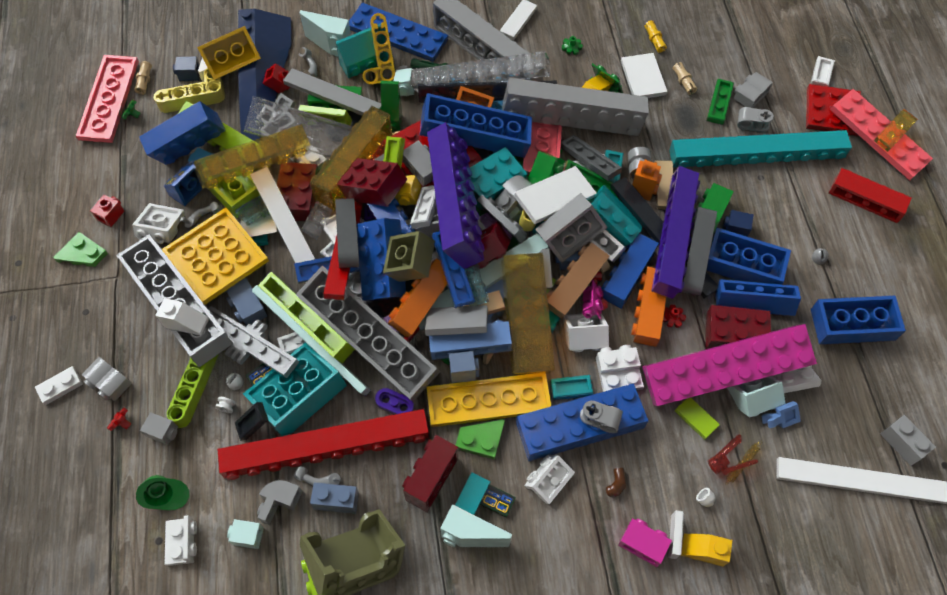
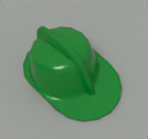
[136,475,190,510]

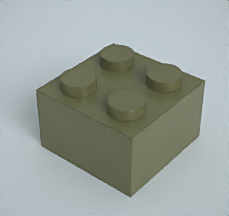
[383,231,435,282]

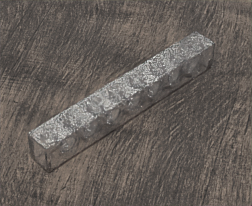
[411,51,550,92]

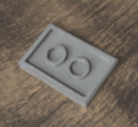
[425,305,488,336]

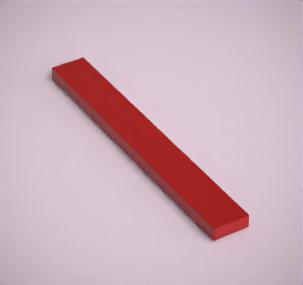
[323,197,364,300]

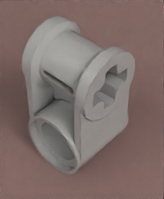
[737,107,774,133]
[580,400,623,433]

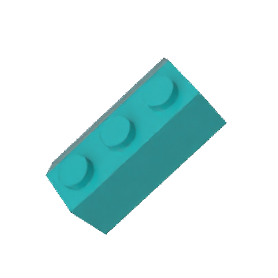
[336,23,393,78]
[589,185,642,247]

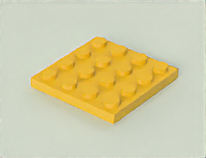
[162,208,269,305]

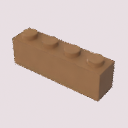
[543,242,610,319]

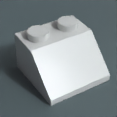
[563,313,609,352]

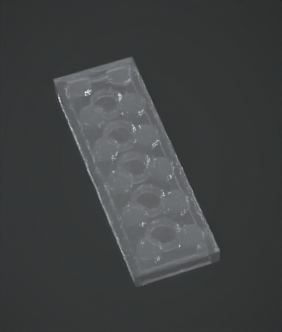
[244,96,358,163]

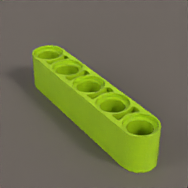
[167,353,220,428]

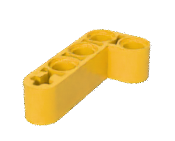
[362,13,395,84]

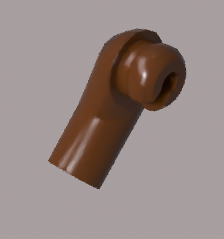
[606,468,626,497]

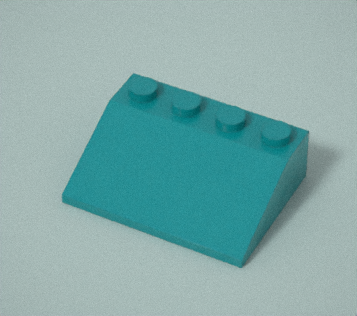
[243,342,347,436]

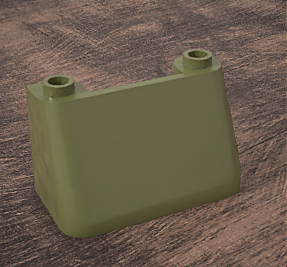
[300,509,406,595]

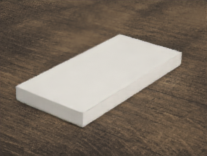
[514,166,597,224]

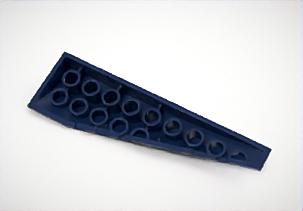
[238,8,292,146]

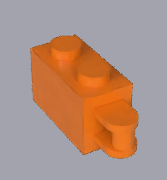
[632,159,662,201]

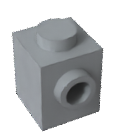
[140,412,178,445]

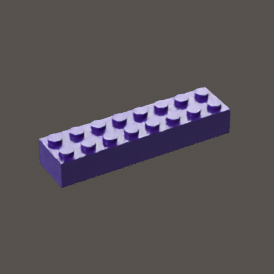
[427,122,485,269]

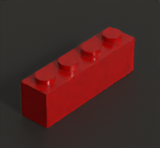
[828,168,912,224]

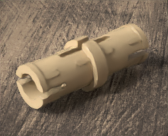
[134,61,152,95]
[673,62,697,95]

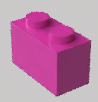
[618,518,672,567]

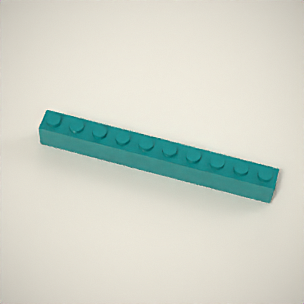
[669,130,852,168]

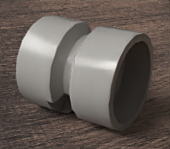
[628,147,652,180]

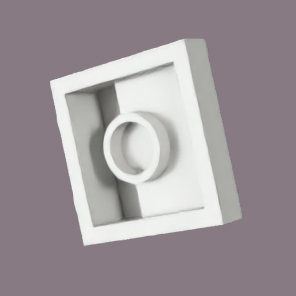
[132,203,185,244]
[596,345,644,392]

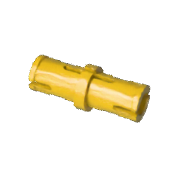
[644,20,667,53]

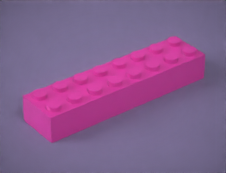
[642,324,817,406]

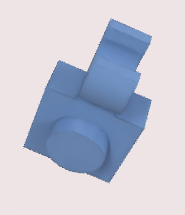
[761,401,801,428]

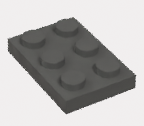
[477,195,528,243]

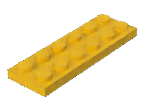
[426,372,551,427]

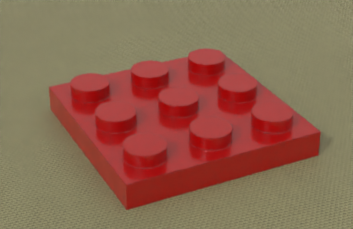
[806,84,861,136]

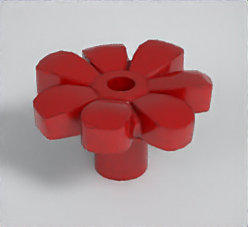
[663,304,686,328]
[107,408,131,431]

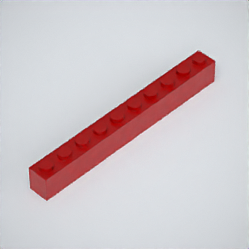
[217,409,429,480]

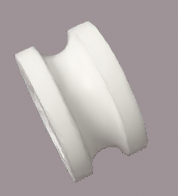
[215,397,236,413]

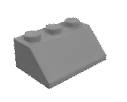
[535,193,607,263]

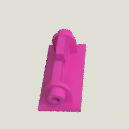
[582,280,603,319]

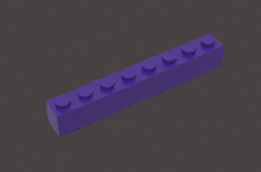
[651,166,700,299]

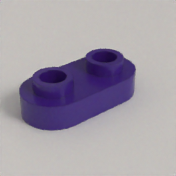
[375,388,414,415]

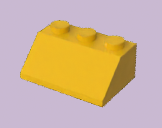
[197,26,261,80]

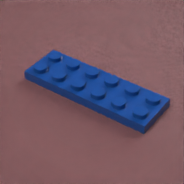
[349,3,448,62]

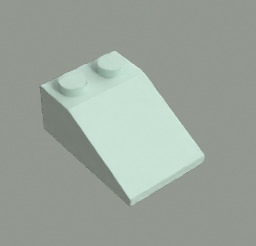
[300,10,351,57]
[440,504,512,547]

